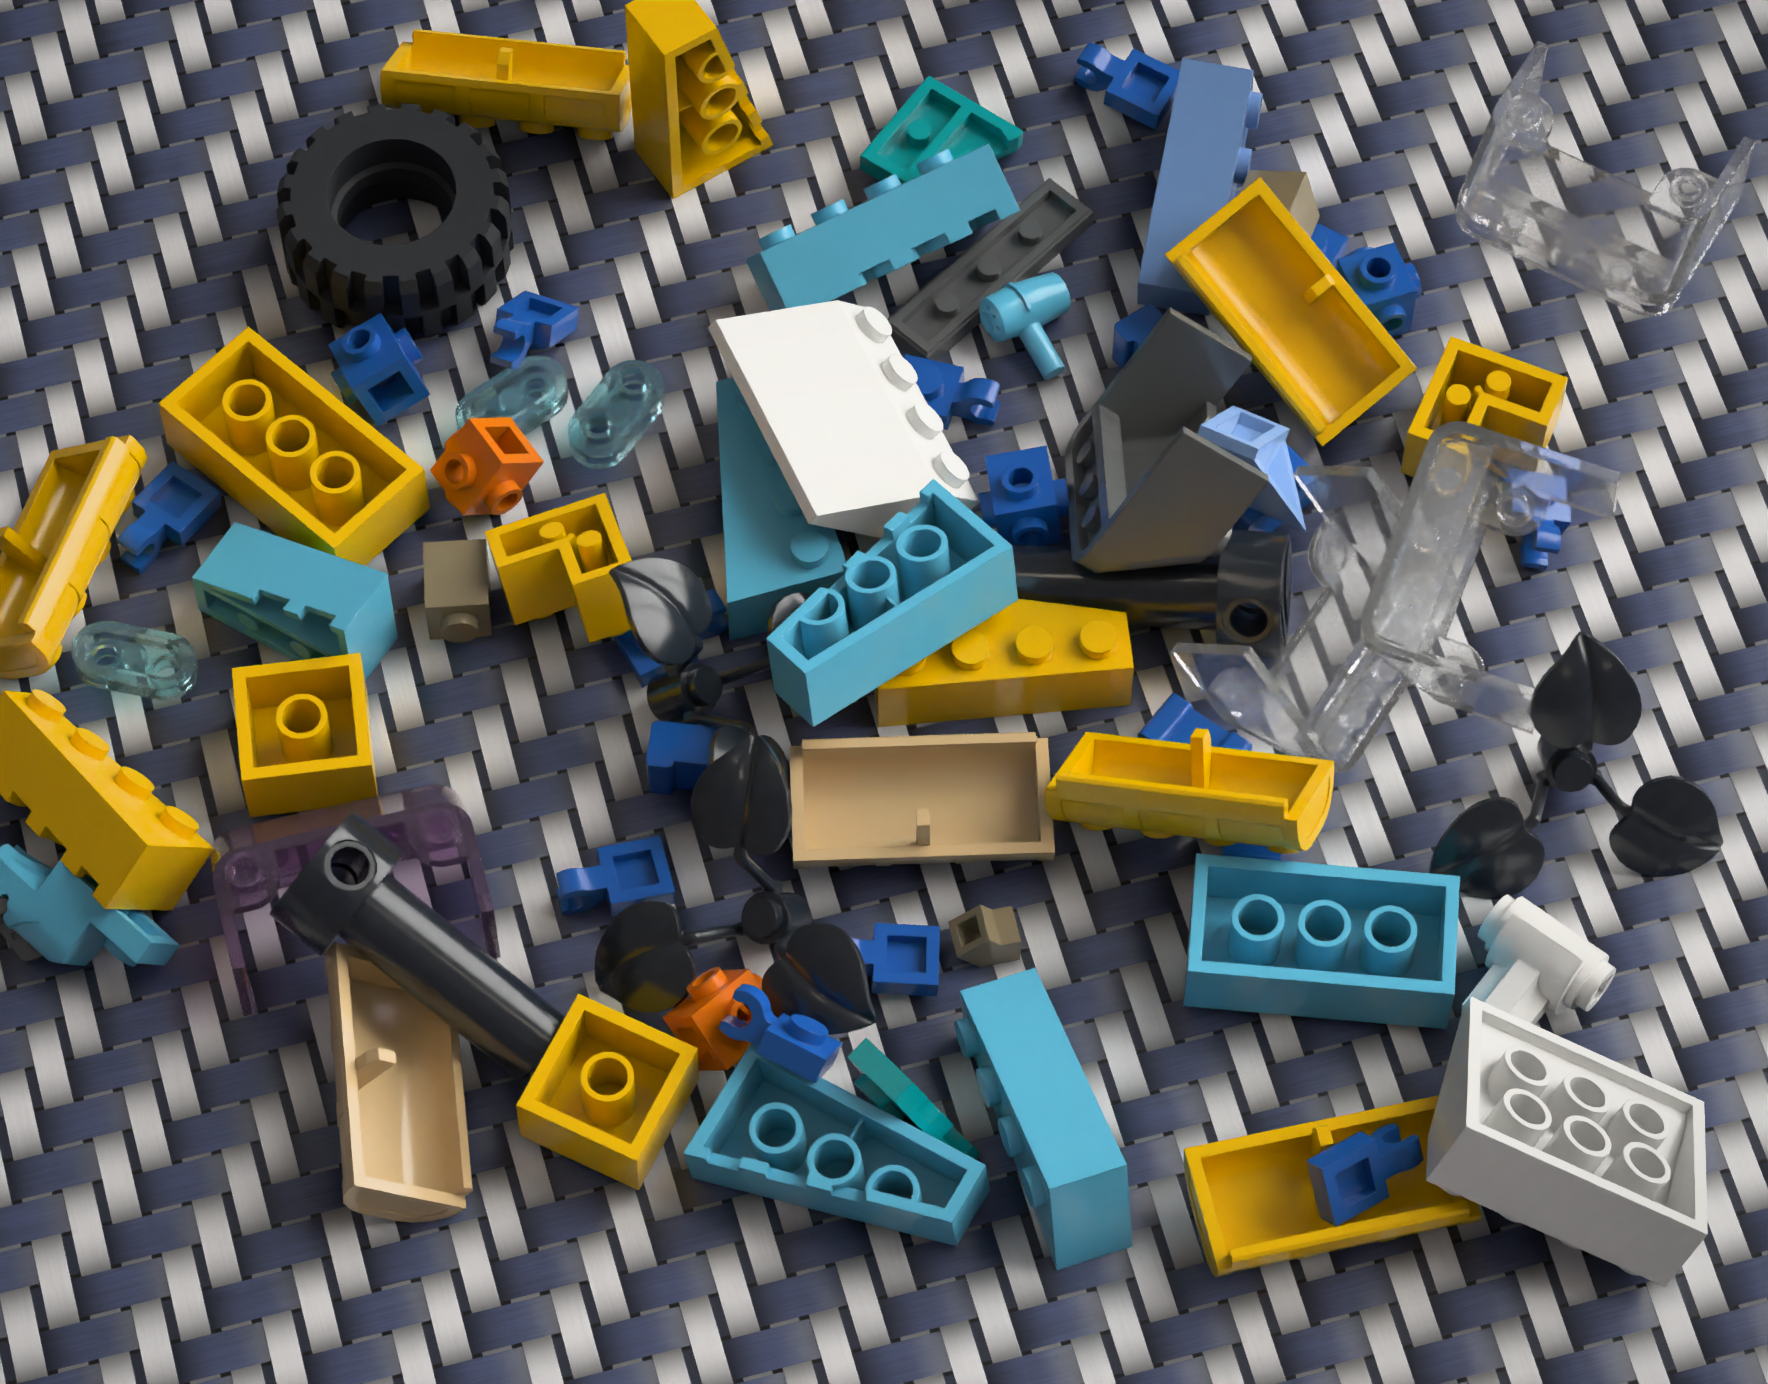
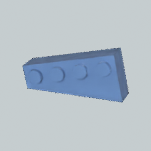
[1137,58,1263,316]

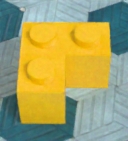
[1400,336,1568,493]
[484,493,632,643]

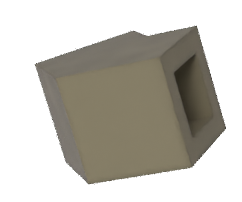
[948,904,1021,967]

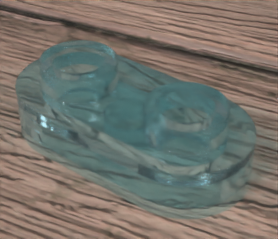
[455,355,568,436]
[568,360,665,469]
[71,621,199,700]

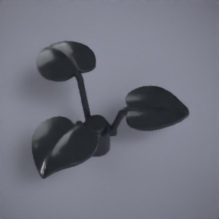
[609,557,811,796]
[1429,631,1724,899]
[594,735,877,1035]

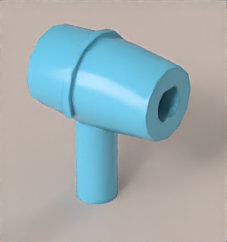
[979,272,1071,380]

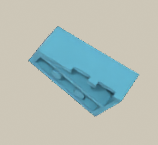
[192,522,398,681]

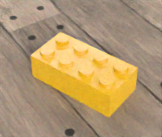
[158,326,430,566]

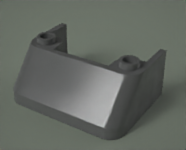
[1065,307,1269,573]

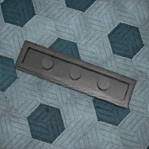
[887,178,1094,361]

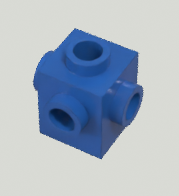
[1336,242,1422,337]
[328,312,431,426]
[978,445,1070,546]

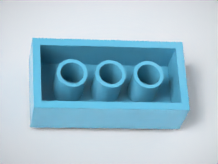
[1183,853,1460,1029]

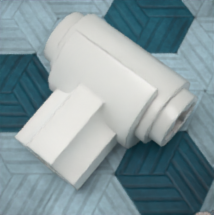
[1461,894,1616,1025]

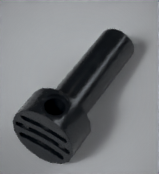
[1011,530,1292,660]
[269,811,565,1083]

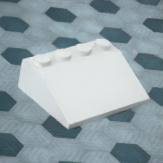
[708,300,980,538]
[1426,996,1708,1287]

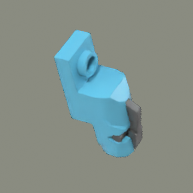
[0,843,180,967]

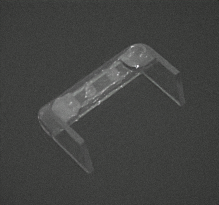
[1455,41,1755,317]
[1361,421,1621,734]
[1171,466,1456,773]

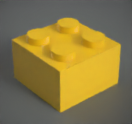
[232,653,378,817]
[516,994,699,1190]

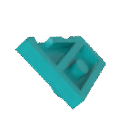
[860,75,1023,184]
[848,1038,981,1160]

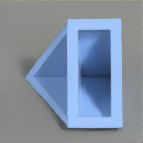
[1197,405,1306,531]

